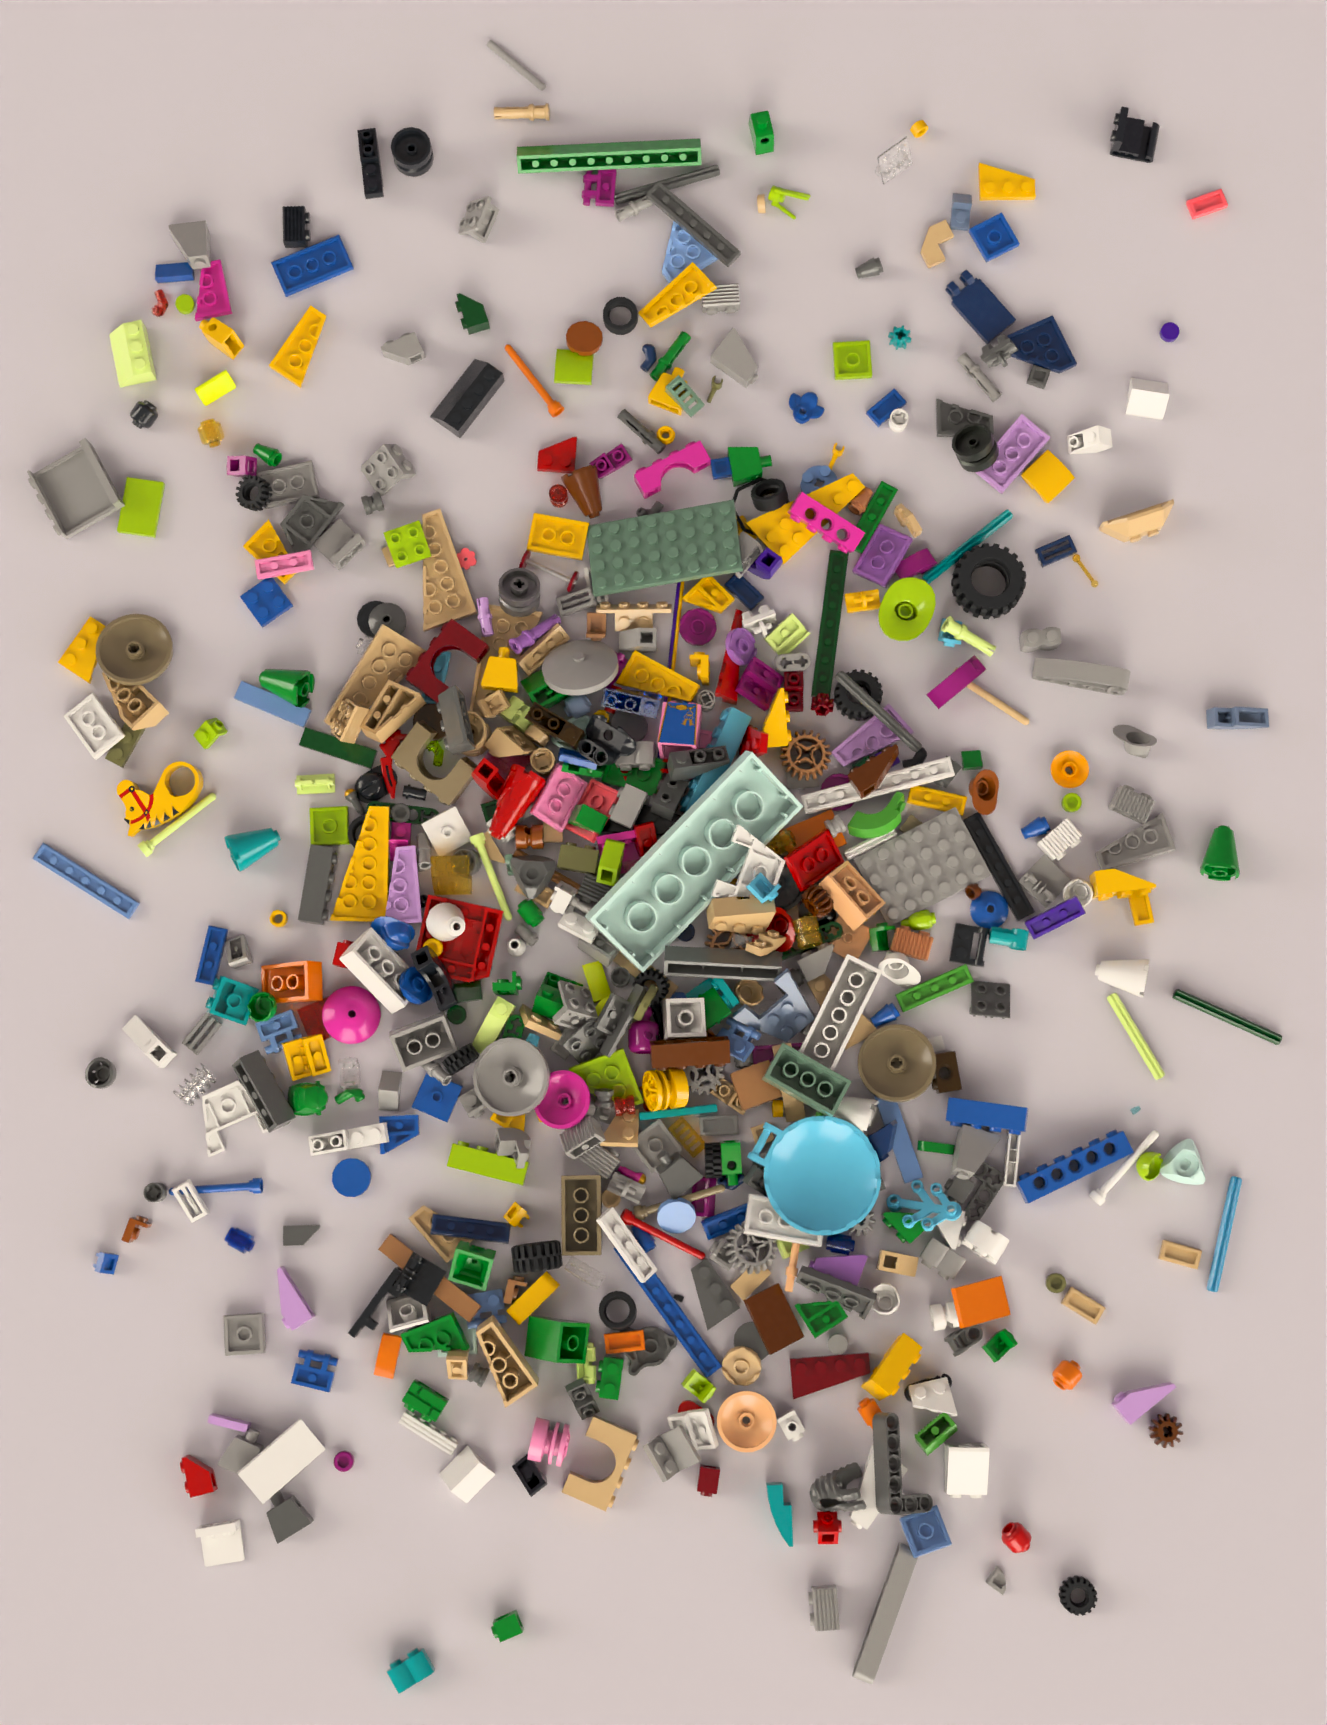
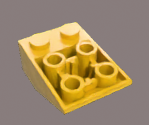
[762,688,791,747]
[1089,869,1156,901]

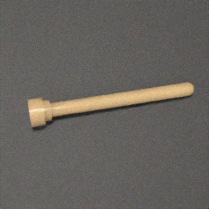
[954,667,1029,725]

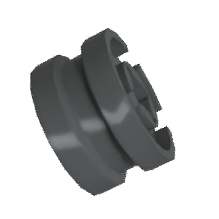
[451,848,482,876]

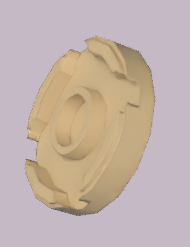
[722,1346,762,1386]

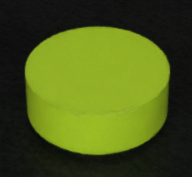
[175,294,195,314]
[1061,793,1082,813]

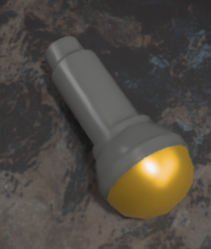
[344,788,365,815]

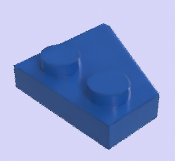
[379,1115,420,1154]

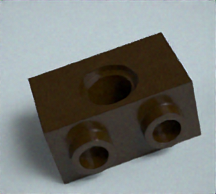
[931,1051,962,1094]

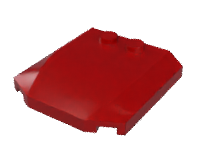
[416,894,504,982]

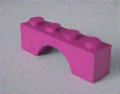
[634,440,711,499]

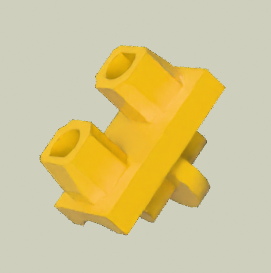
[844,589,881,613]

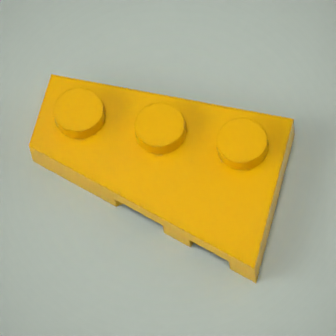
[978,163,1036,201]

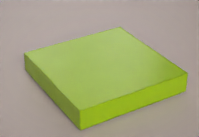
[832,340,872,380]
[309,806,350,846]

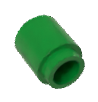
[517,899,545,928]

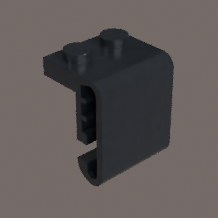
[1110,106,1160,163]

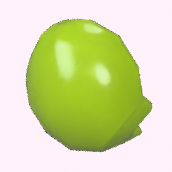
[1136,1151,1163,1181]

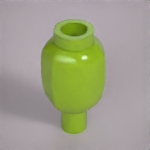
[901,910,936,930]

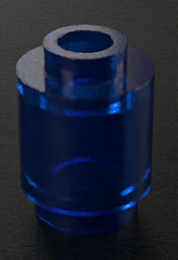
[224,1227,255,1254]
[826,1234,855,1255]

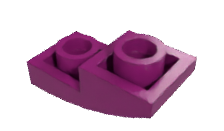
[589,443,633,479]
[895,548,937,579]

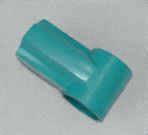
[989,927,1029,951]

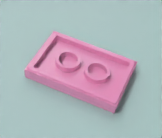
[530,763,588,832]

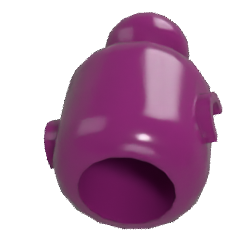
[628,1006,661,1054]

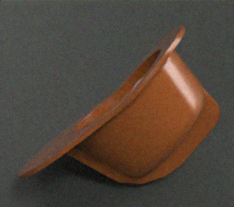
[968,769,999,815]

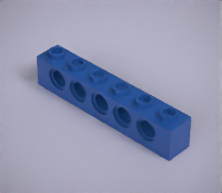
[1016,1129,1134,1203]

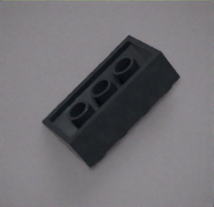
[430,359,505,438]

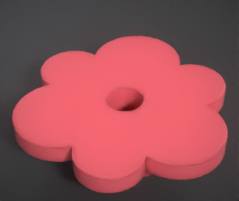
[457,548,477,570]

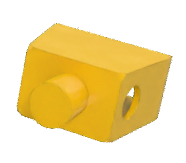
[199,317,244,360]
[648,367,688,416]
[481,647,519,693]

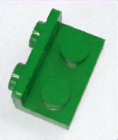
[492,971,522,995]

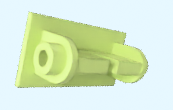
[295,774,335,795]
[577,1342,597,1384]

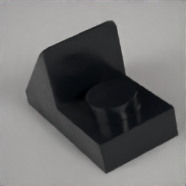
[512,1454,547,1497]

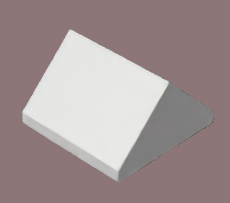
[1125,378,1170,420]
[386,1295,432,1333]
[439,1445,495,1503]

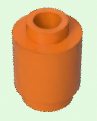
[857,1397,882,1429]

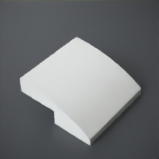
[667,1408,719,1451]

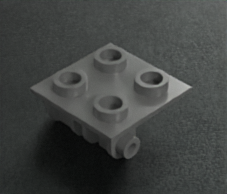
[969,981,1010,1019]
[562,1018,607,1064]

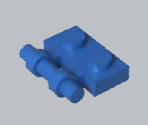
[291,1349,338,1392]

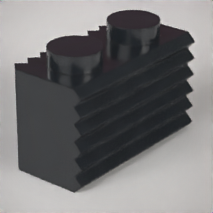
[282,205,311,248]

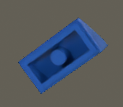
[155,262,194,283]

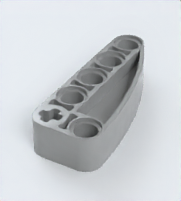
[1032,658,1130,695]

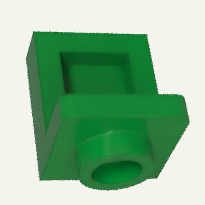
[869,922,895,952]
[982,1329,1018,1363]

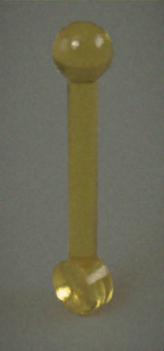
[1072,554,1099,587]

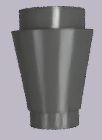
[855,257,884,279]

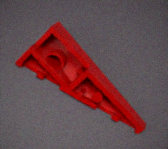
[715,609,743,705]

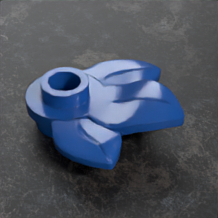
[789,392,825,424]

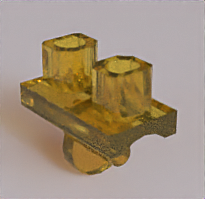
[766,829,796,855]

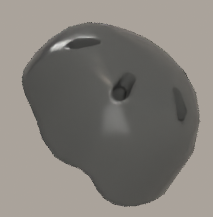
[85,1057,116,1089]

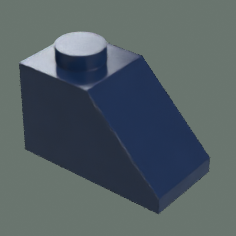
[868,1119,898,1162]

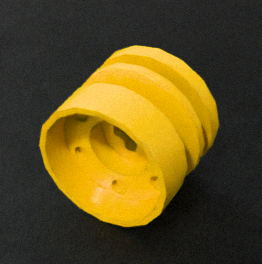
[642,1067,689,1112]

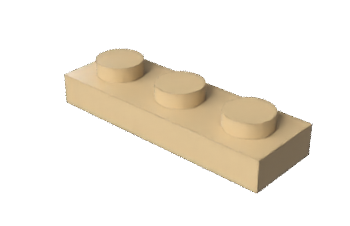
[516,623,570,676]

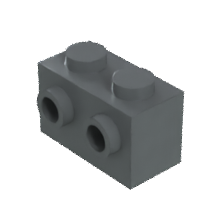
[649,773,688,821]

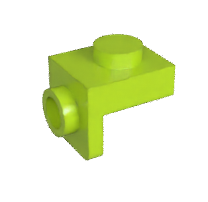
[193,718,228,749]
[681,1368,716,1404]

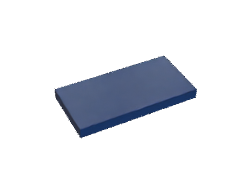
[271,235,354,297]

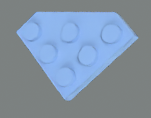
[662,221,718,283]

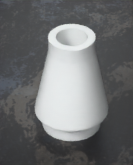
[507,937,526,956]

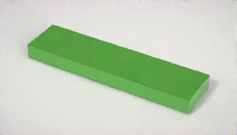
[895,964,974,1012]

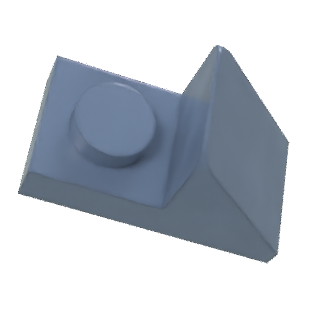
[950,193,972,231]

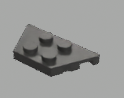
[280,495,345,553]

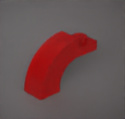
[471,757,505,800]

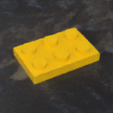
[527,513,589,561]

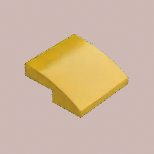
[1021,450,1075,503]
[281,1034,331,1081]

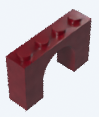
[406,618,490,703]

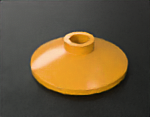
[1050,750,1089,788]

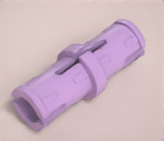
[476,597,494,637]

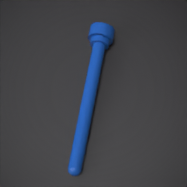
[169,1178,263,1195]

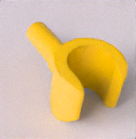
[828,443,845,470]

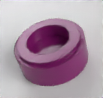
[334,1451,354,1472]

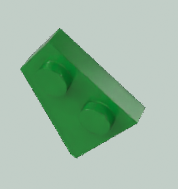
[561,762,606,778]

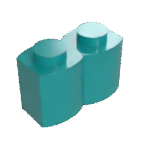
[387,1648,435,1694]

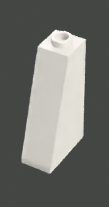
[849,1444,908,1530]

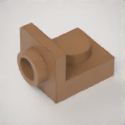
[503,1275,528,1304]

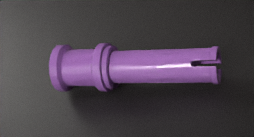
[509,614,561,654]

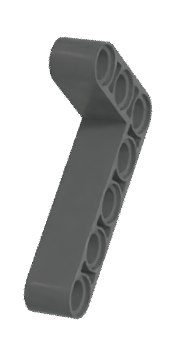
[872,1412,933,1515]

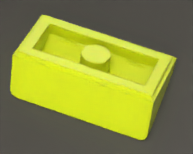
[194,370,236,406]
[582,961,611,1003]

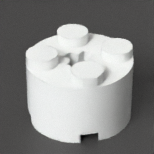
[962,1220,1009,1265]

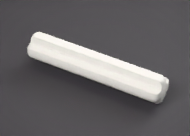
[844,829,897,860]

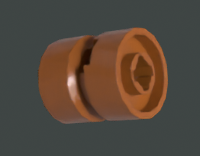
[515,825,544,849]

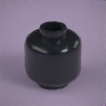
[130,400,158,429]

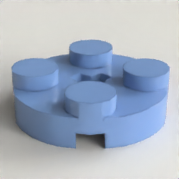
[800,465,838,494]

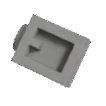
[458,1088,486,1119]

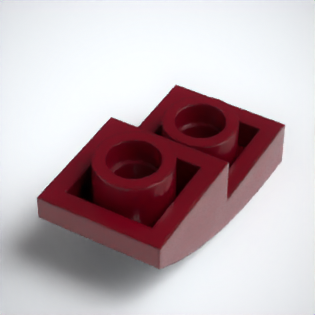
[784,671,804,712]

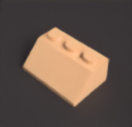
[818,860,886,931]

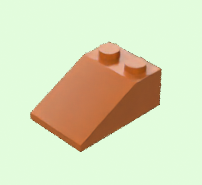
[261,960,323,1004]

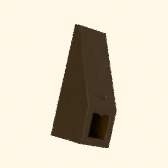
[525,702,586,751]

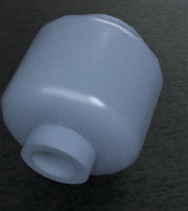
[563,695,592,719]

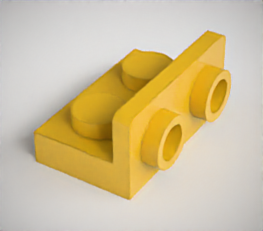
[689,652,710,685]

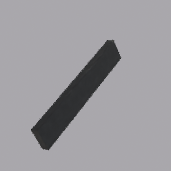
[963,812,1035,922]

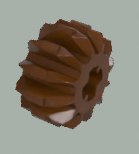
[801,884,834,918]
[1148,1413,1183,1448]

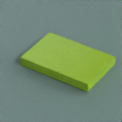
[117,477,165,538]

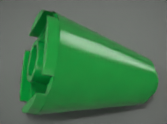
[259,669,315,708]
[1200,825,1240,881]

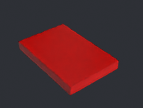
[784,829,844,891]

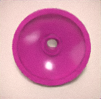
[322,986,381,1044]
[535,1070,590,1129]

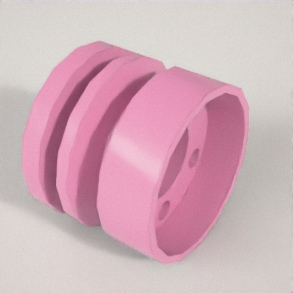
[527,1417,570,1467]

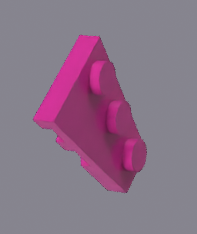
[195,259,232,322]

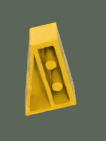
[861,1333,923,1401]

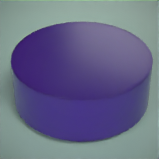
[1160,322,1180,342]

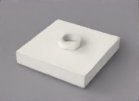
[421,806,471,858]

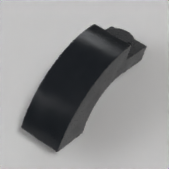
[410,945,459,1012]

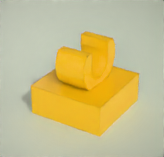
[503,1202,530,1228]

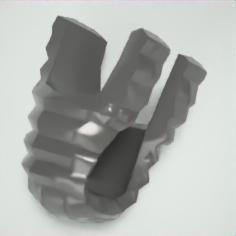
[809,1462,867,1512]

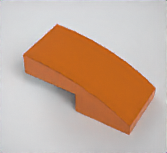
[374,1332,402,1379]

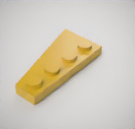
[638,262,717,327]

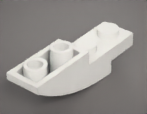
[308,1123,389,1156]

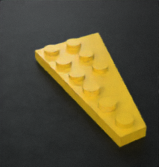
[745,473,865,565]

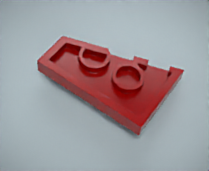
[739,725,768,758]

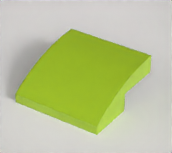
[554,349,594,385]

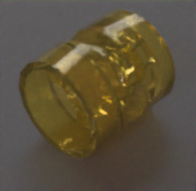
[792,916,823,949]

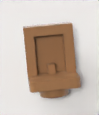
[586,612,606,641]

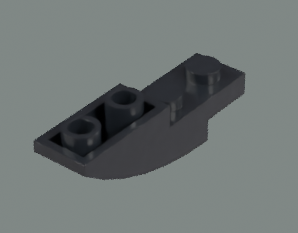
[357,128,384,199]

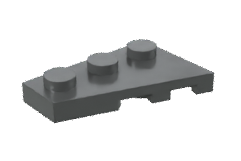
[691,1258,740,1330]

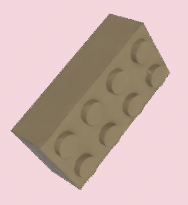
[561,1175,602,1256]

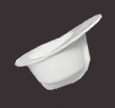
[878,951,921,988]

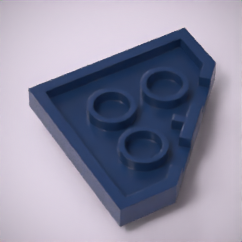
[1007,315,1077,374]

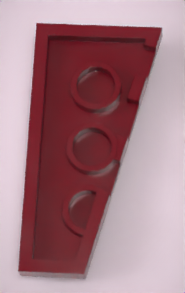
[790,1352,870,1399]

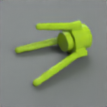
[768,185,811,219]

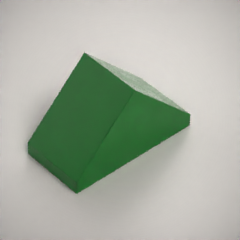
[568,804,608,834]

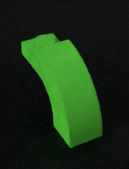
[847,791,906,838]

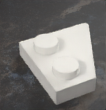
[908,1377,957,1417]

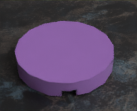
[725,628,757,666]

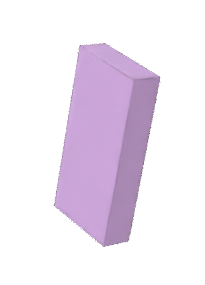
[208,1413,251,1432]

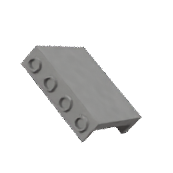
[27,438,125,539]

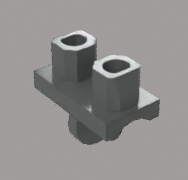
[980,334,1018,368]

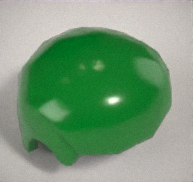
[247,992,277,1022]

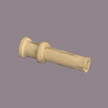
[494,103,550,121]

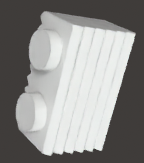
[1037,817,1083,861]

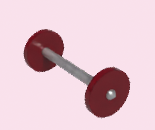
[519,549,579,593]

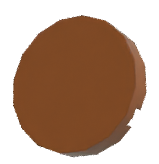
[566,321,603,356]

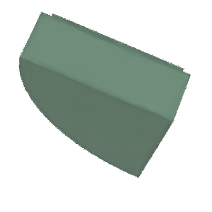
[504,854,514,876]

